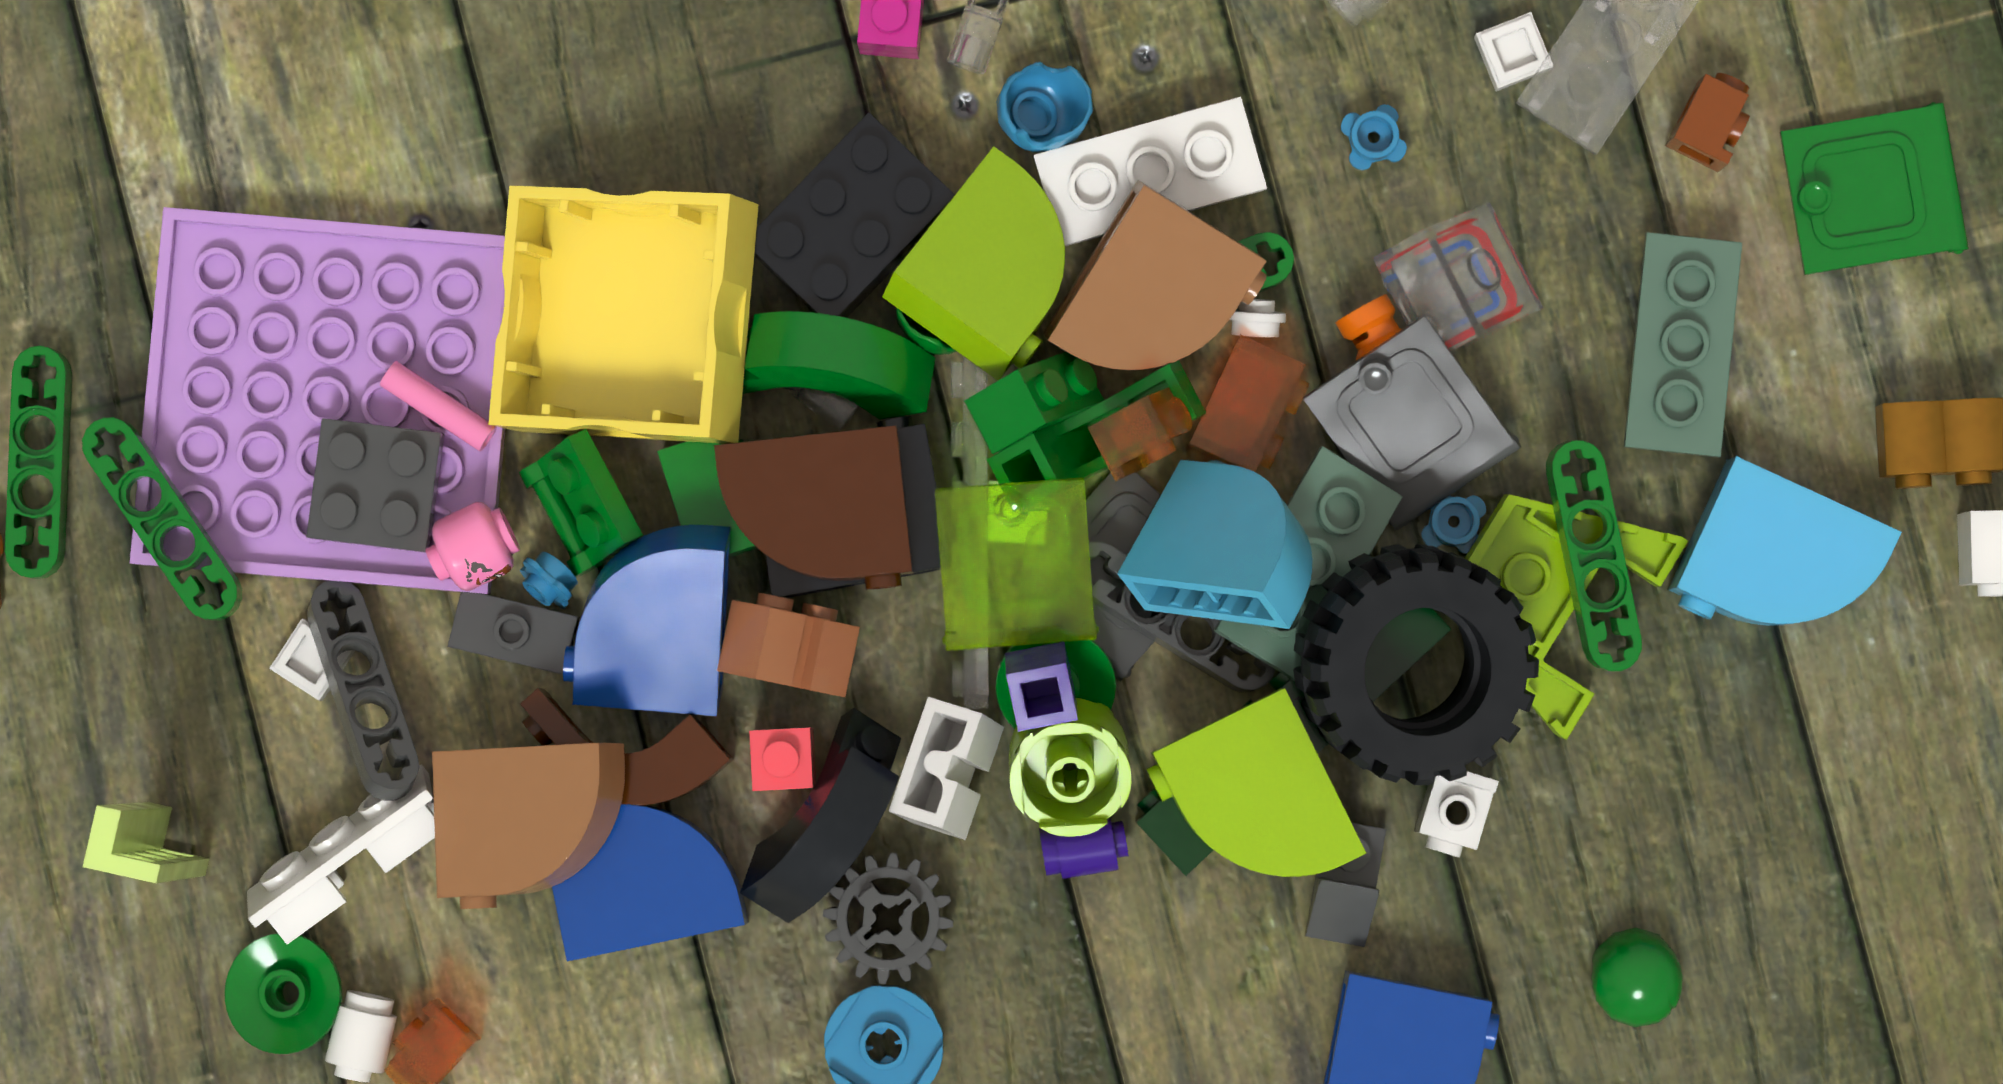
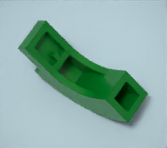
[742,311,936,420]
[986,360,1206,513]

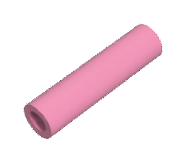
[380,361,497,452]

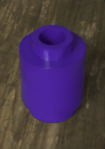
[1039,818,1129,879]

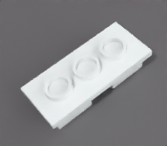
[1033,97,1267,246]
[247,764,435,944]

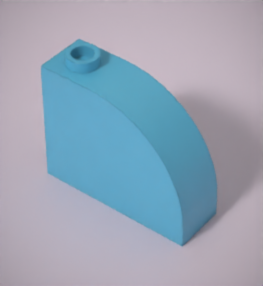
[1668,456,1902,626]
[1117,460,1313,629]

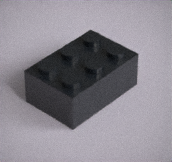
[754,112,955,318]

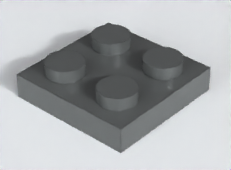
[306,418,444,553]

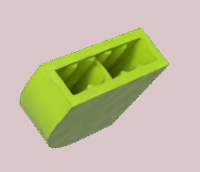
[882,146,1065,381]
[1146,688,1367,877]

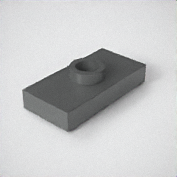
[447,592,580,675]

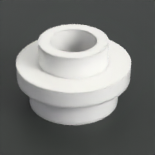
[1230,299,1286,337]

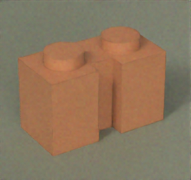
[717,593,860,697]

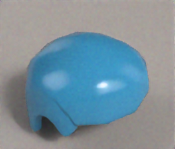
[996,61,1093,153]

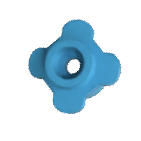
[1341,104,1407,171]
[1421,495,1486,554]
[520,551,578,609]

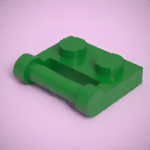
[519,429,643,578]

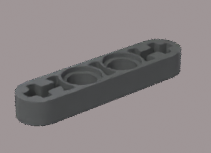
[1066,542,1275,692]
[307,580,419,801]

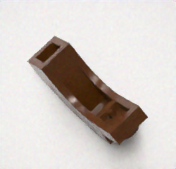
[520,688,734,806]

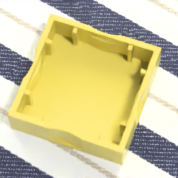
[488,186,759,444]

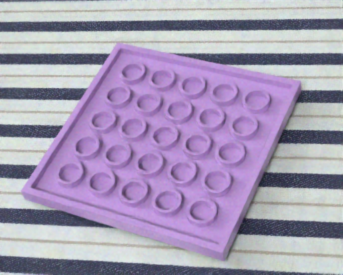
[130,207,505,595]

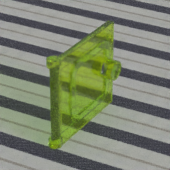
[935,477,1099,651]

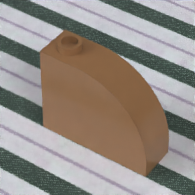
[1043,180,1267,370]
[432,743,625,909]

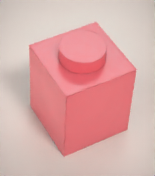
[749,727,816,791]

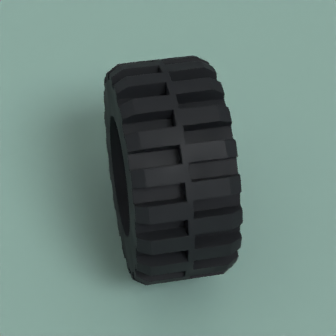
[1293,544,1539,785]

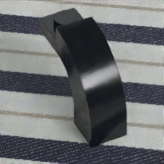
[740,708,901,923]

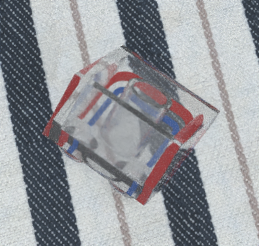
[1373,202,1543,353]

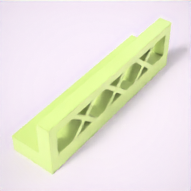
[83,802,209,883]

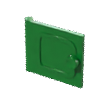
[1780,102,1969,275]

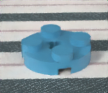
[824,985,943,1084]

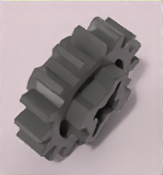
[823,852,954,984]

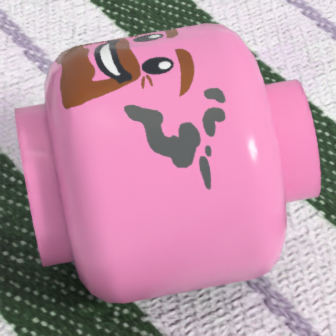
[425,502,520,591]

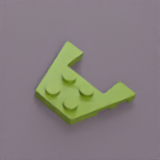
[1464,494,1689,740]

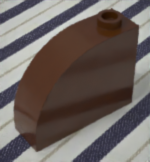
[714,426,914,590]

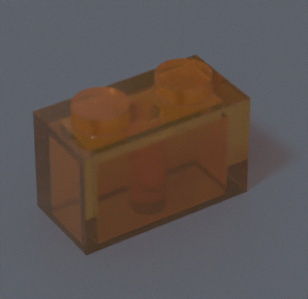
[1188,334,1310,472]

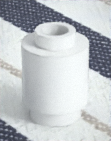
[325,990,397,1082]

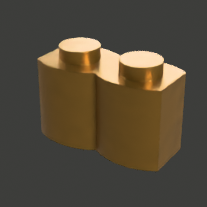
[1875,398,2003,489]

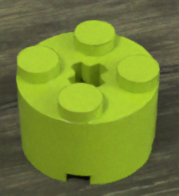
[1009,698,1131,837]

